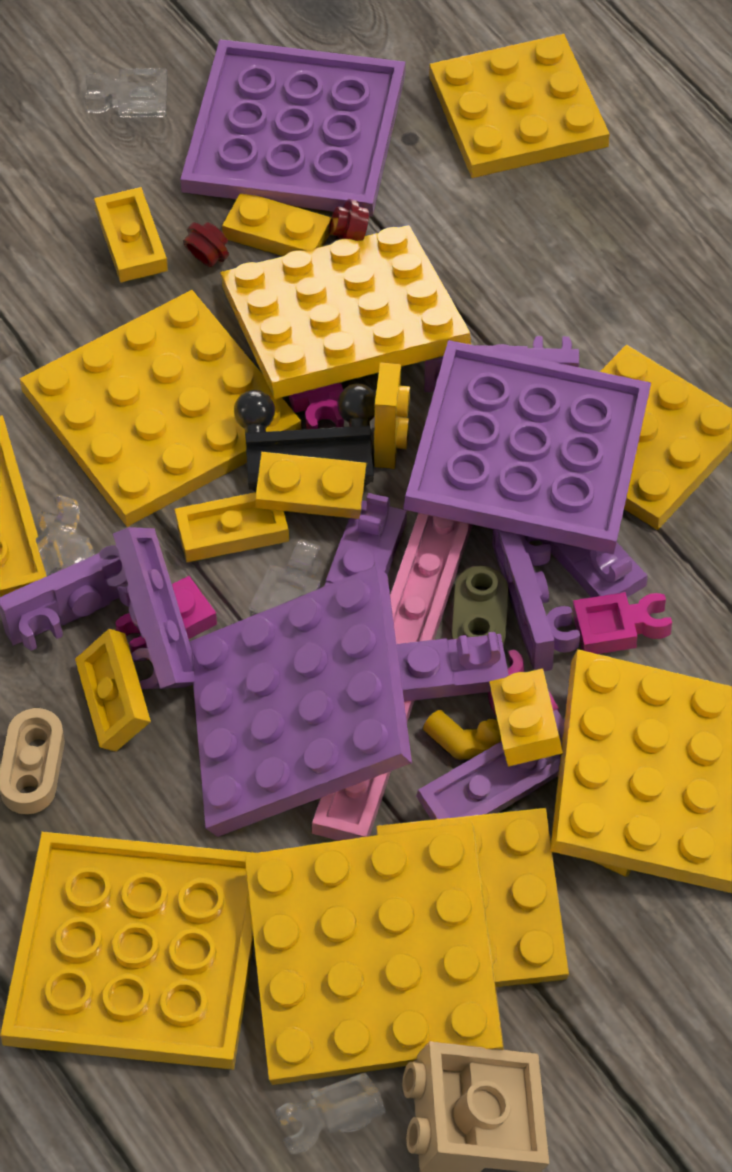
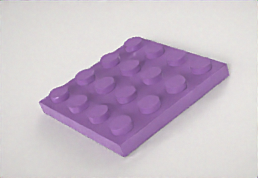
[180,39,406,216]
[404,340,651,555]
[190,565,412,837]

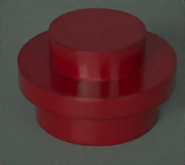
[330,199,369,241]
[183,222,229,267]

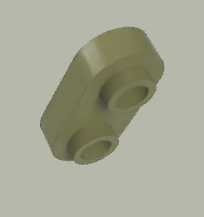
[452,566,508,650]

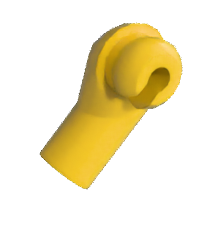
[423,710,502,760]

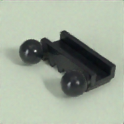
[234,384,376,492]

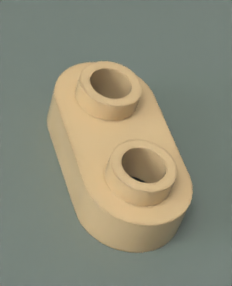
[0,708,65,814]

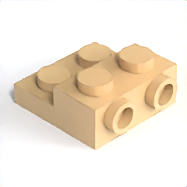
[402,1041,549,1172]

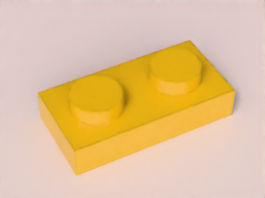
[94,187,168,283]
[222,193,332,256]
[374,363,410,469]
[255,452,366,519]
[174,492,289,563]
[75,629,151,752]
[489,668,563,767]

